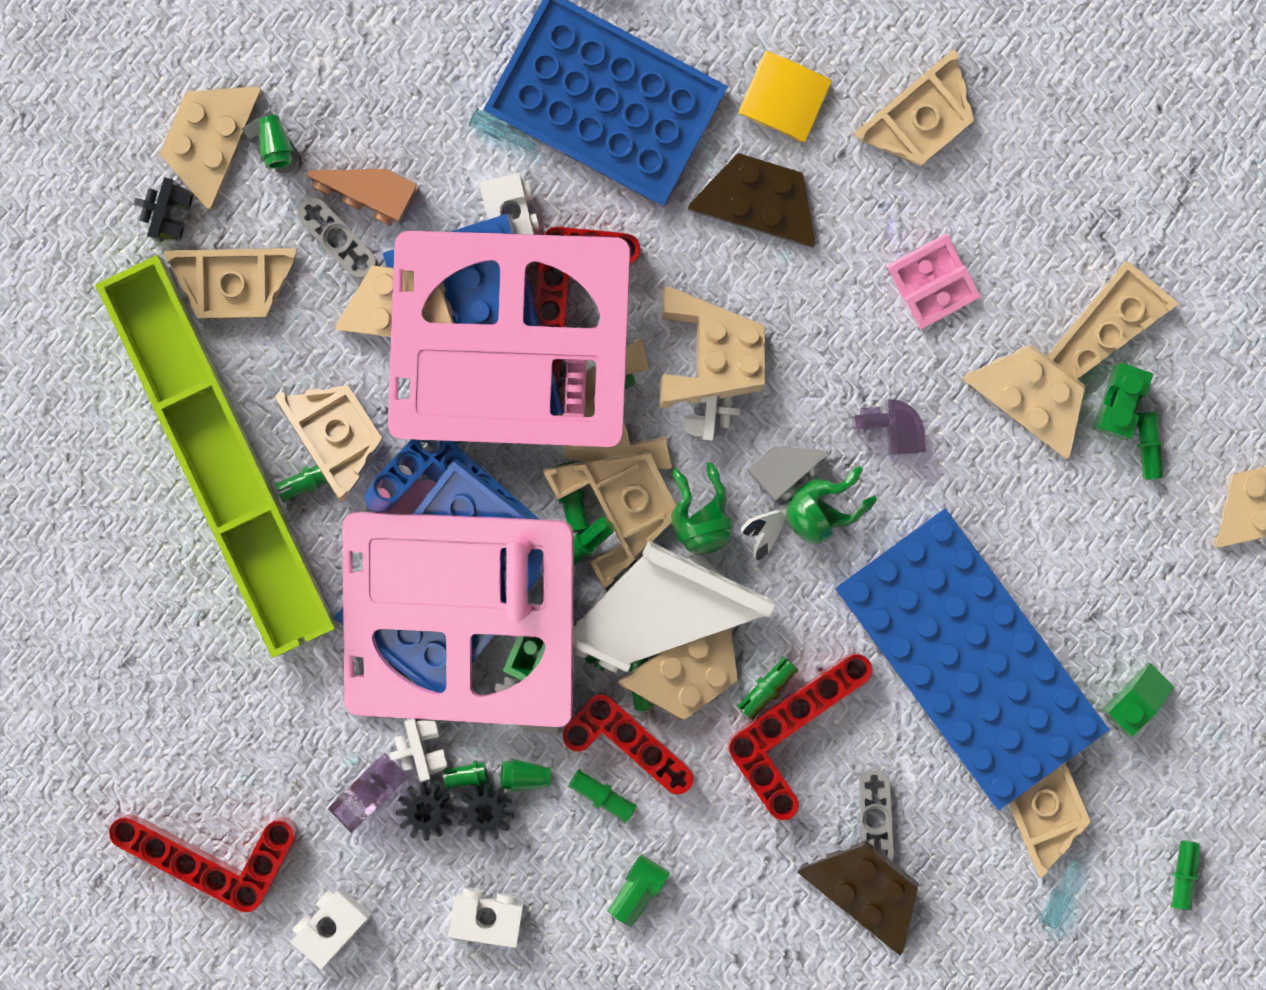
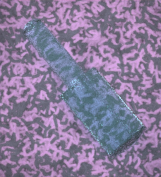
[469,108,536,152]
[1038,860,1081,929]

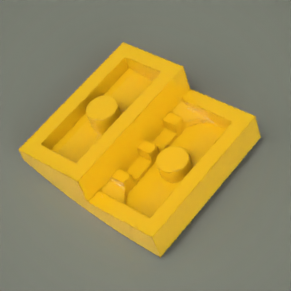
[738,51,832,142]

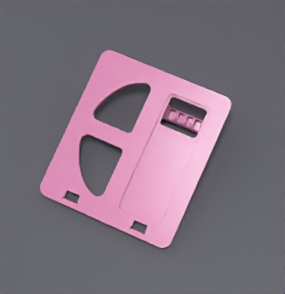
[388,231,630,447]
[342,512,574,727]

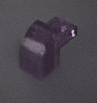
[852,399,926,455]
[327,753,409,833]

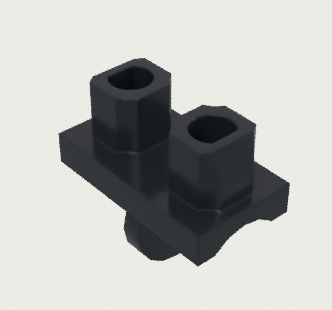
[133,177,194,243]

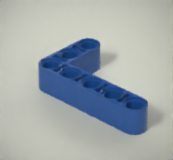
[365,439,539,519]

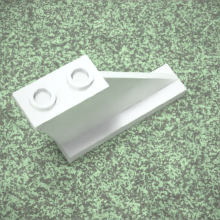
[573,541,775,672]

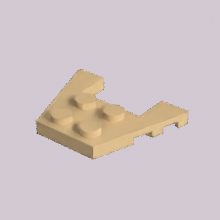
[660,286,765,408]
[557,338,672,469]
[542,451,676,588]

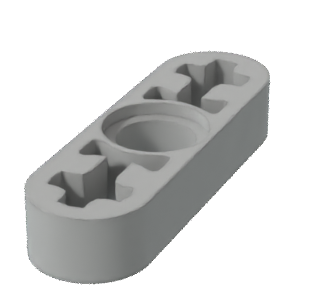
[298,198,377,279]
[858,768,894,861]

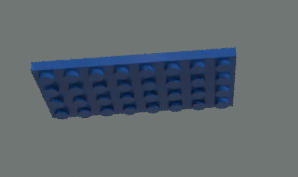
[835,508,1110,811]

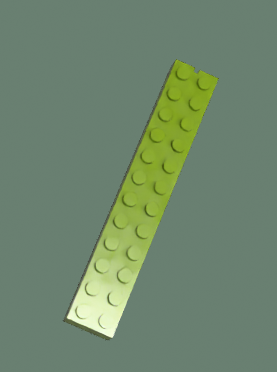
[95,255,339,658]

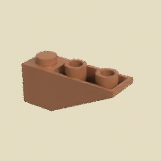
[307,169,419,226]

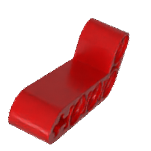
[562,693,693,795]

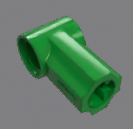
[607,853,670,928]

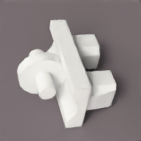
[684,396,741,442]
[388,718,449,781]

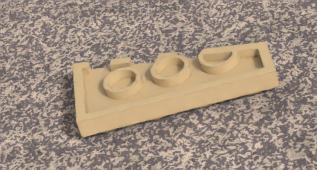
[1047,260,1179,379]

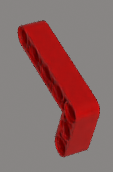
[535,227,641,387]
[728,653,872,820]
[109,814,298,913]

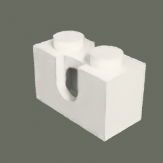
[479,173,540,235]
[291,887,371,970]
[448,888,524,948]

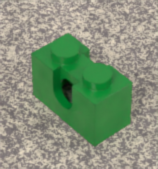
[1092,363,1154,440]

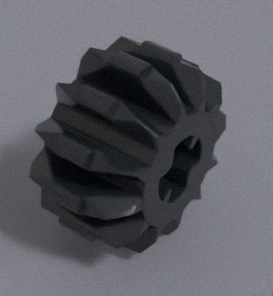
[396,781,455,841]
[456,782,515,842]

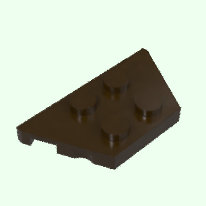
[688,153,815,248]
[797,840,919,956]

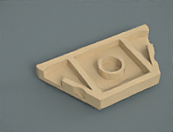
[853,49,974,166]
[160,87,262,211]
[164,248,298,319]
[335,265,454,337]
[963,344,1086,459]
[274,385,384,503]
[1214,467,1266,548]
[618,628,738,720]
[1008,762,1091,878]

